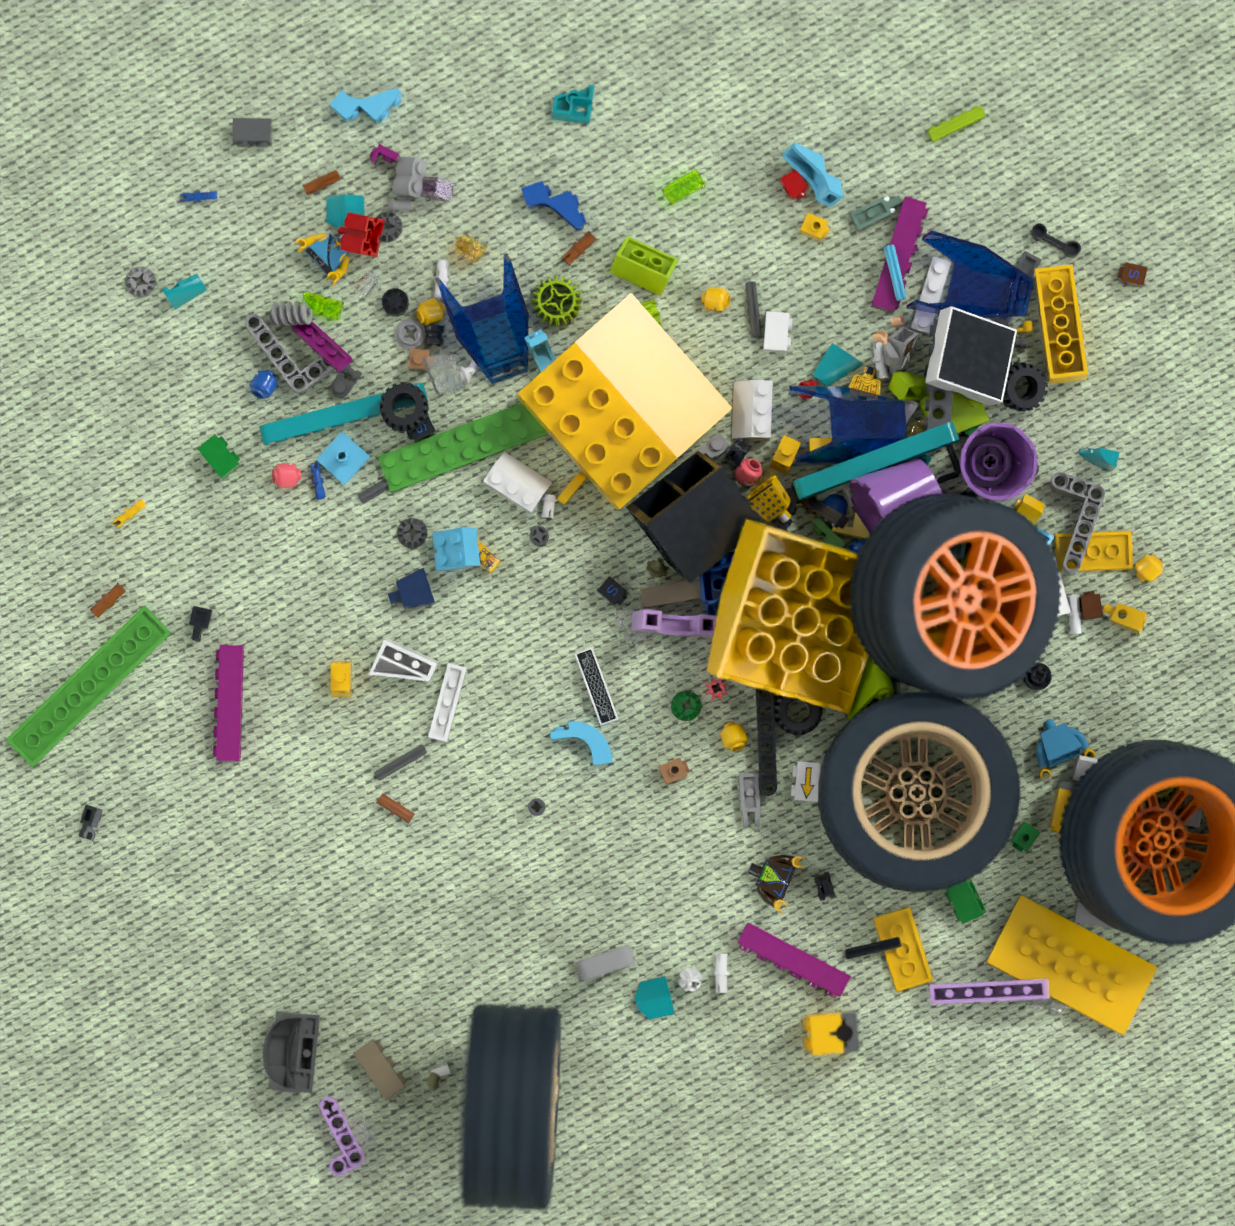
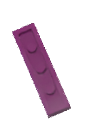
[291,321,353,373]

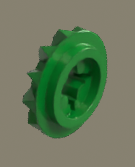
[671,690,702,721]

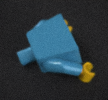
[1036,719,1096,779]

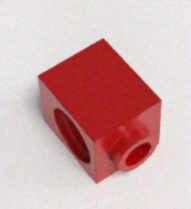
[779,170,808,201]

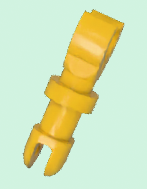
[113,499,146,527]

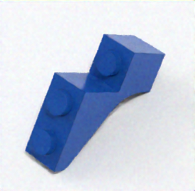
[521,181,586,231]

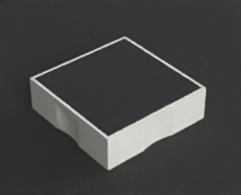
[925,306,1017,406]

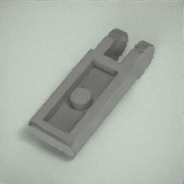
[739,773,761,828]

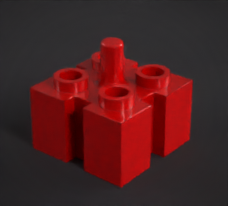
[338,212,385,257]

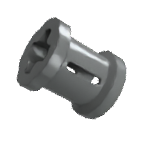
[528,798,546,816]

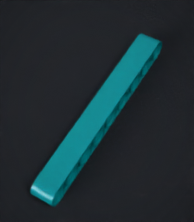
[259,383,428,446]
[793,422,960,500]

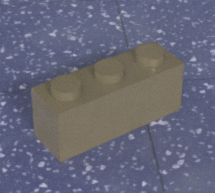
[353,1039,407,1101]

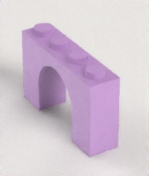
[631,609,717,638]

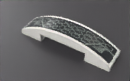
[575,648,618,726]

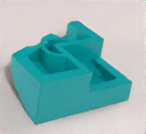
[552,85,594,124]
[162,274,207,310]
[812,343,862,387]
[1078,448,1120,471]

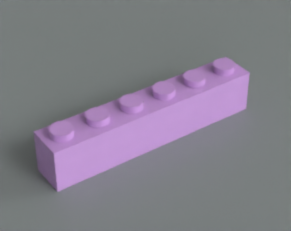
[930,979,1050,1004]

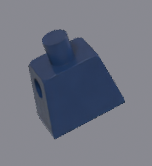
[388,568,435,609]

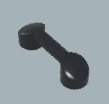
[1031,223,1081,258]

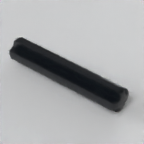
[845,937,901,959]

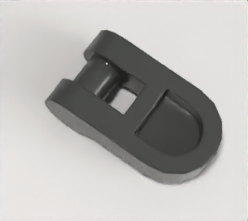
[331,364,362,398]

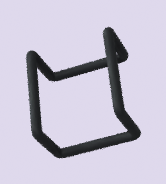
[937,444,961,484]

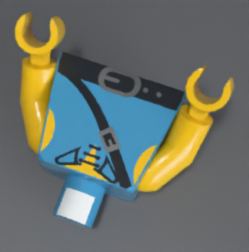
[293,233,350,286]

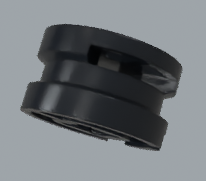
[382,288,409,317]
[724,438,752,468]
[1024,663,1052,690]
[813,871,835,901]

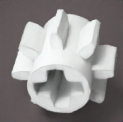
[678,967,703,992]

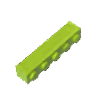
[927,105,986,143]

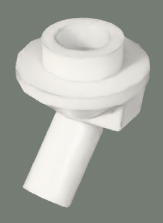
[457,358,479,384]

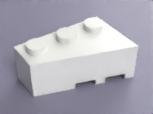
[369,638,439,681]

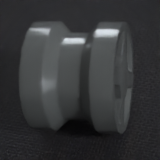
[530,526,549,546]

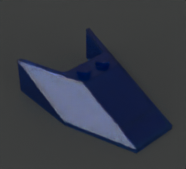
[906,230,1034,318]
[435,253,529,384]
[788,386,907,467]

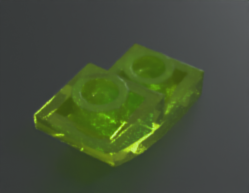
[662,169,706,206]
[300,291,344,321]

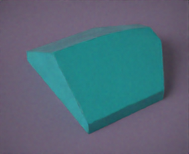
[326,194,365,229]
[635,976,675,1020]

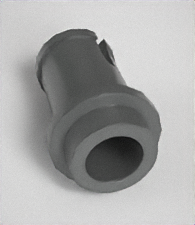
[1014,335,1028,350]

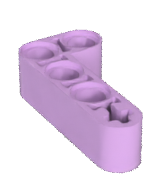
[320,1096,365,1176]

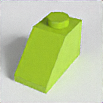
[888,372,930,401]

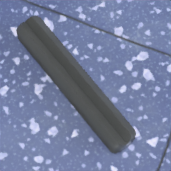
[746,281,762,338]
[374,745,427,781]

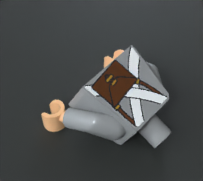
[872,316,919,375]

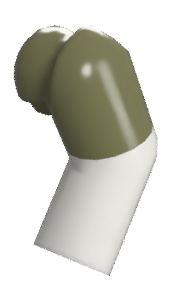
[427,1064,450,1090]

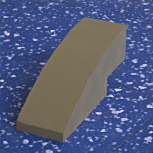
[640,579,702,608]

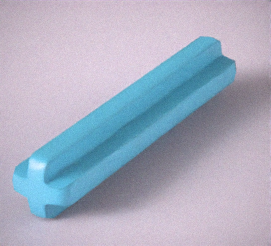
[884,245,907,301]

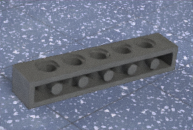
[924,319,953,430]

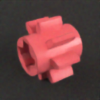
[705,678,728,701]

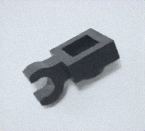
[189,606,213,642]
[79,804,103,841]

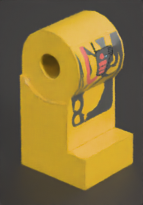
[478,540,501,574]

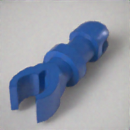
[180,191,218,202]
[310,462,326,500]

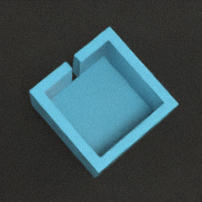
[432,527,480,571]

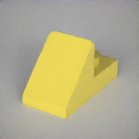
[832,513,870,539]

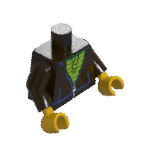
[748,854,806,913]

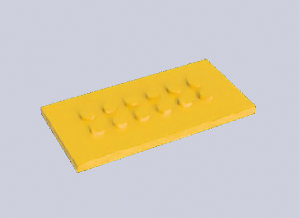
[986,895,1158,1036]

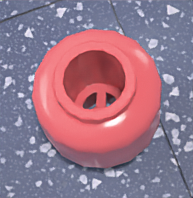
[734,458,763,487]
[272,463,301,488]

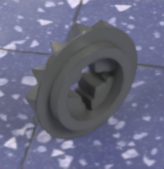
[375,212,403,242]
[397,517,428,548]

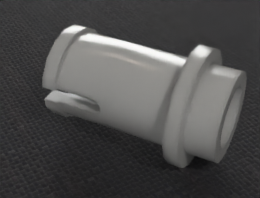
[388,198,412,213]

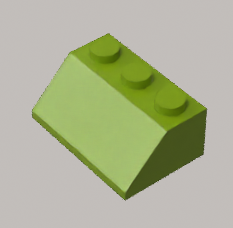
[609,236,679,296]

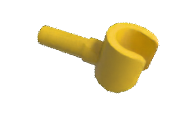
[1016,321,1033,334]

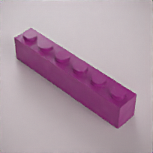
[871,196,929,314]
[213,645,244,762]
[737,922,851,998]

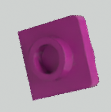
[369,144,400,165]

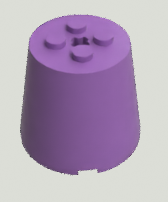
[958,423,1037,500]
[849,458,942,533]

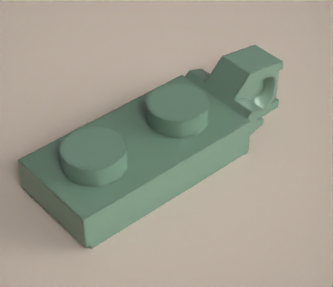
[849,196,902,231]

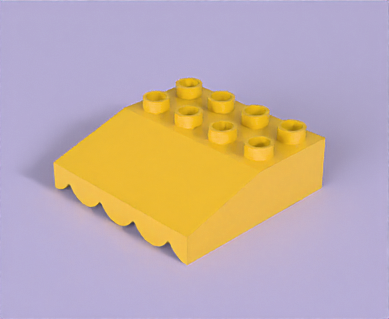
[515,293,732,510]
[707,519,869,714]

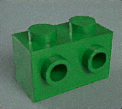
[197,434,240,480]
[946,878,986,924]

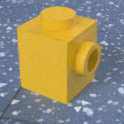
[799,213,830,241]
[1013,493,1045,525]

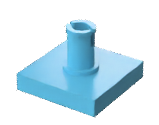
[316,431,370,485]

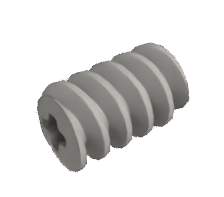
[269,301,312,326]

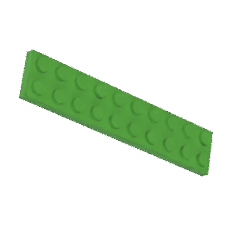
[377,403,548,493]
[6,605,172,767]

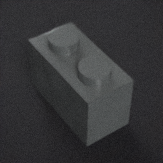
[232,118,272,148]

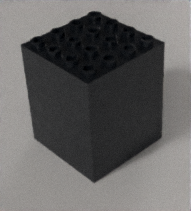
[626,451,762,583]

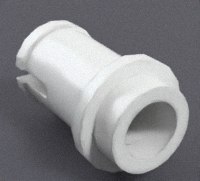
[541,494,557,518]

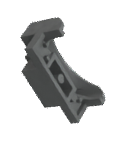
[263,1011,320,1093]

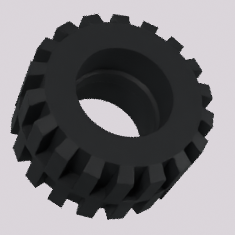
[1002,362,1048,412]
[379,382,429,433]
[774,695,823,736]

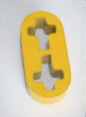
[557,472,587,505]

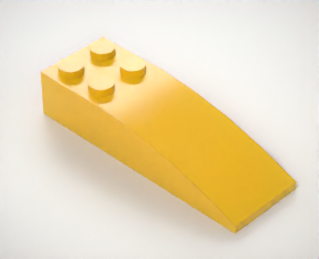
[1034,264,1088,385]

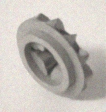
[125,266,156,297]
[395,318,426,349]

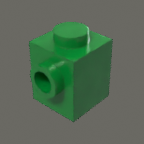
[1010,821,1041,852]

